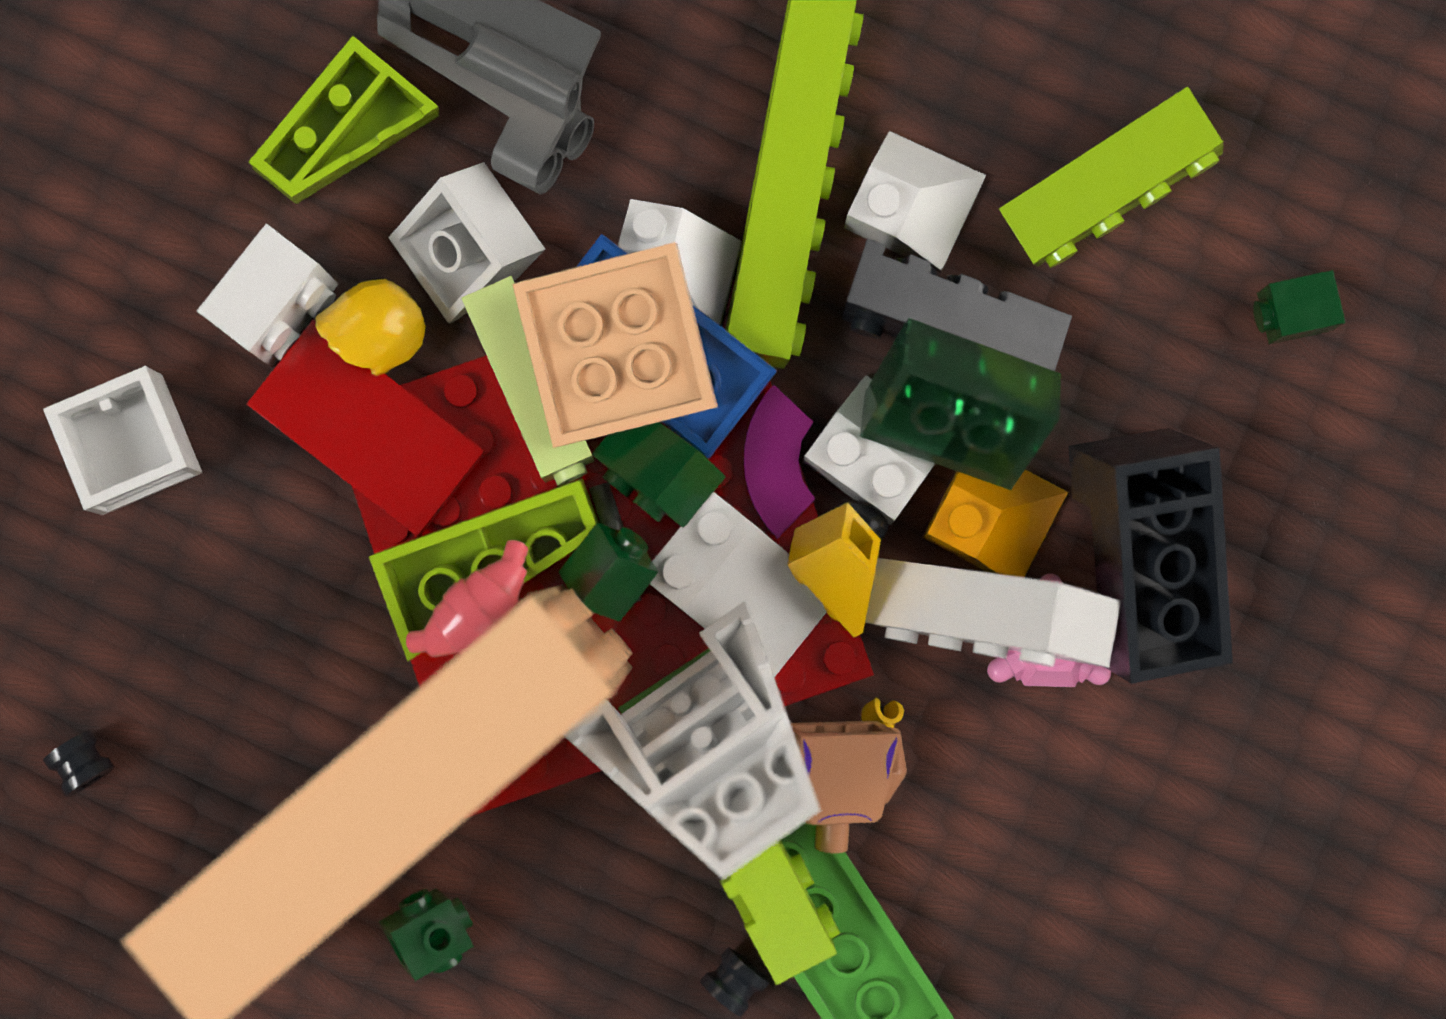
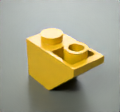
[787,502,881,637]

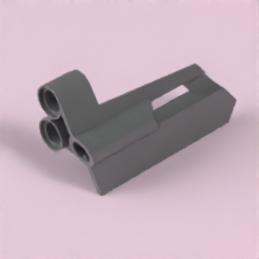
[377,0,601,195]

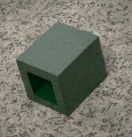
[1253,270,1346,345]
[559,522,659,622]

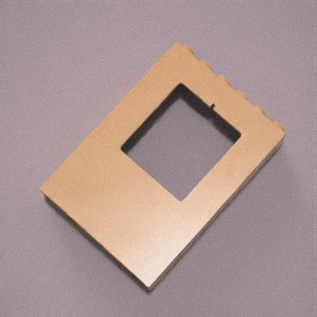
[122,584,633,1019]

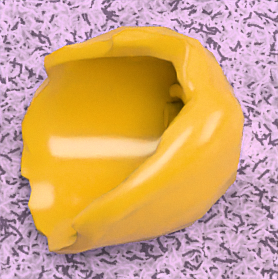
[314,279,426,376]

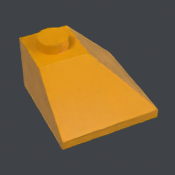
[922,442,1068,578]

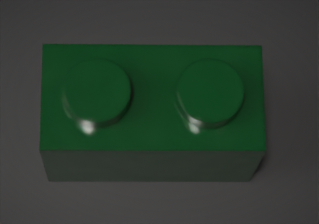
[592,422,726,528]

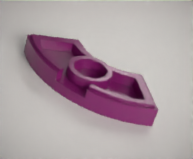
[744,385,815,539]

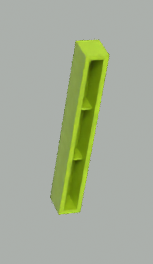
[725,0,863,369]

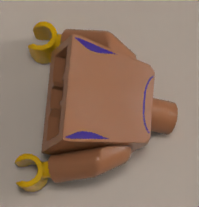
[790,697,907,853]

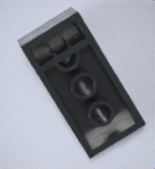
[1068,428,1233,684]

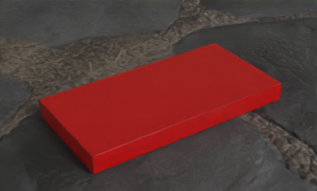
[247,319,486,537]

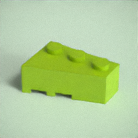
[249,36,439,204]
[721,833,841,985]

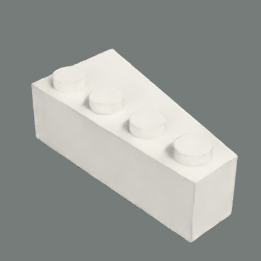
[865,558,1121,668]

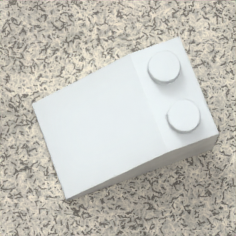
[650,492,826,677]

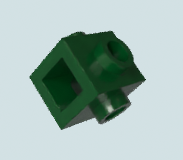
[379,888,474,981]

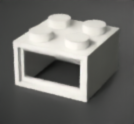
[197,224,338,368]
[43,366,202,515]

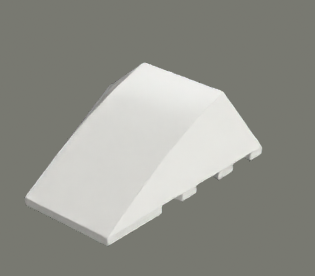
[563,601,821,879]

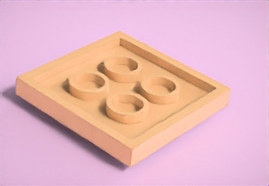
[512,242,718,448]

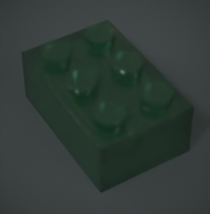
[860,317,1061,490]

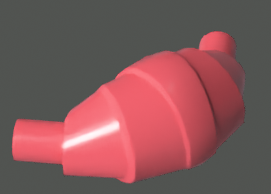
[406,540,528,657]

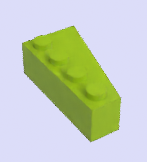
[999,86,1223,269]
[369,478,599,661]

